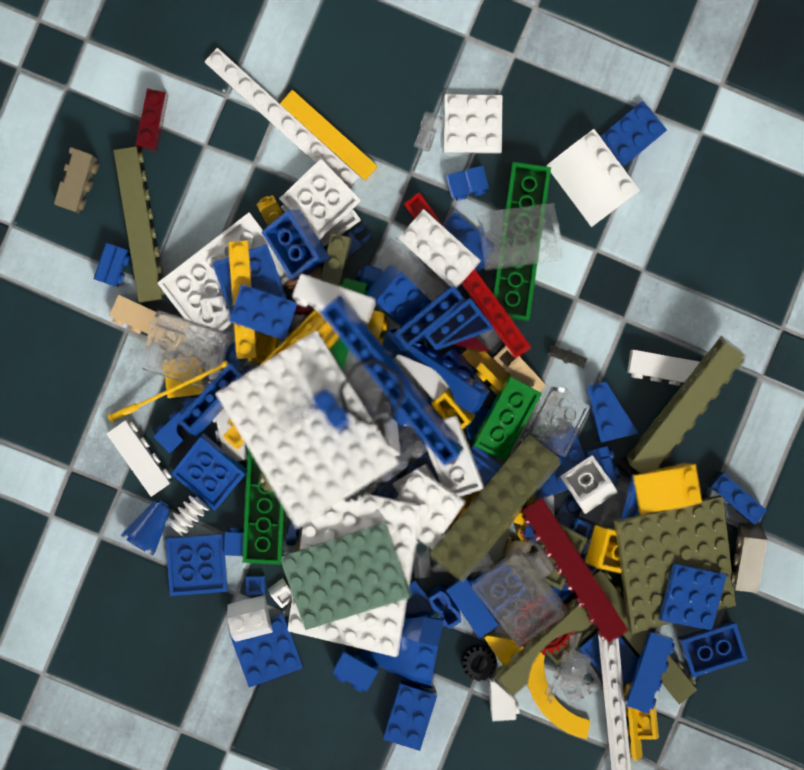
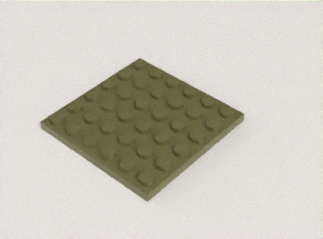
[614,495,736,634]

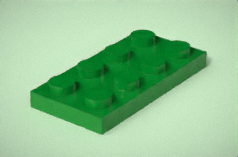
[471,375,542,461]

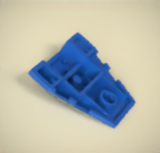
[360,615,444,689]

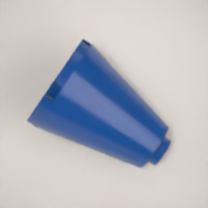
[121,500,170,555]

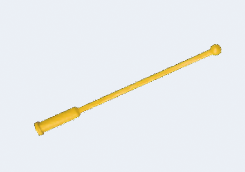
[108,361,229,423]

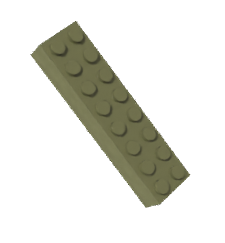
[627,335,745,474]
[430,435,560,583]

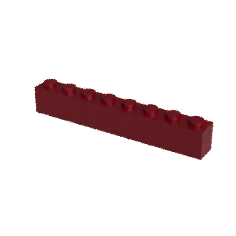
[522,498,629,643]

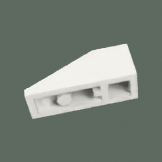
[393,355,449,403]

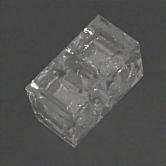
[557,663,603,705]

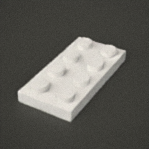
[398,209,481,289]
[425,415,485,497]

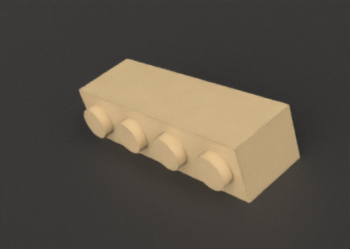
[109,295,190,350]

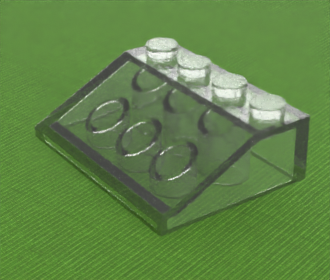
[477,203,563,271]
[142,310,232,389]
[471,547,567,647]

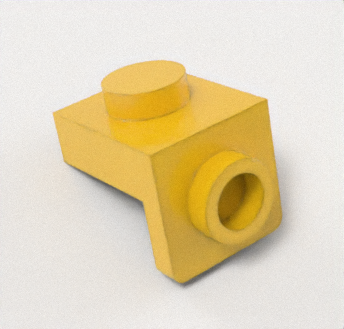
[256,195,283,226]

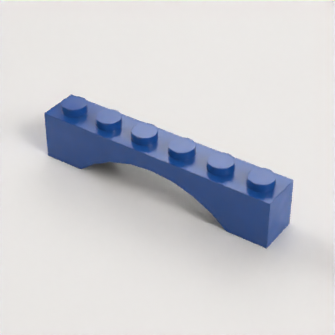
[383,328,490,413]

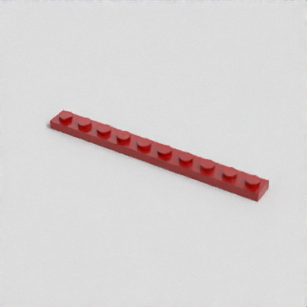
[404,193,532,359]

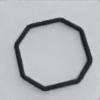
[339,359,405,426]

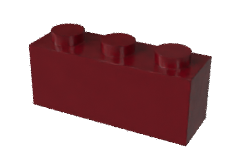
[136,88,169,152]

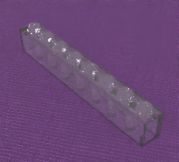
[376,237,504,354]

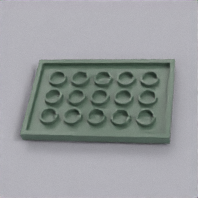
[281,522,412,630]

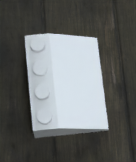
[546,129,640,227]

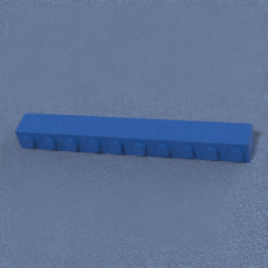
[320,294,464,466]

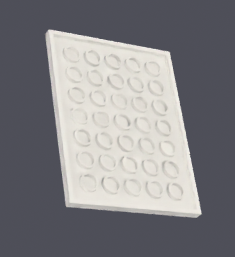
[216,331,399,528]
[288,493,422,657]

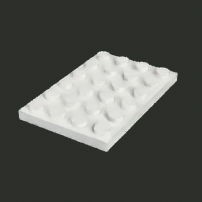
[158,213,290,345]

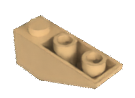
[492,345,547,392]

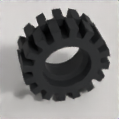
[462,645,497,681]

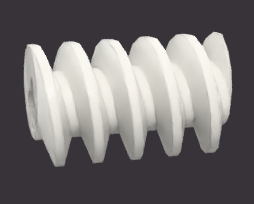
[167,495,210,537]

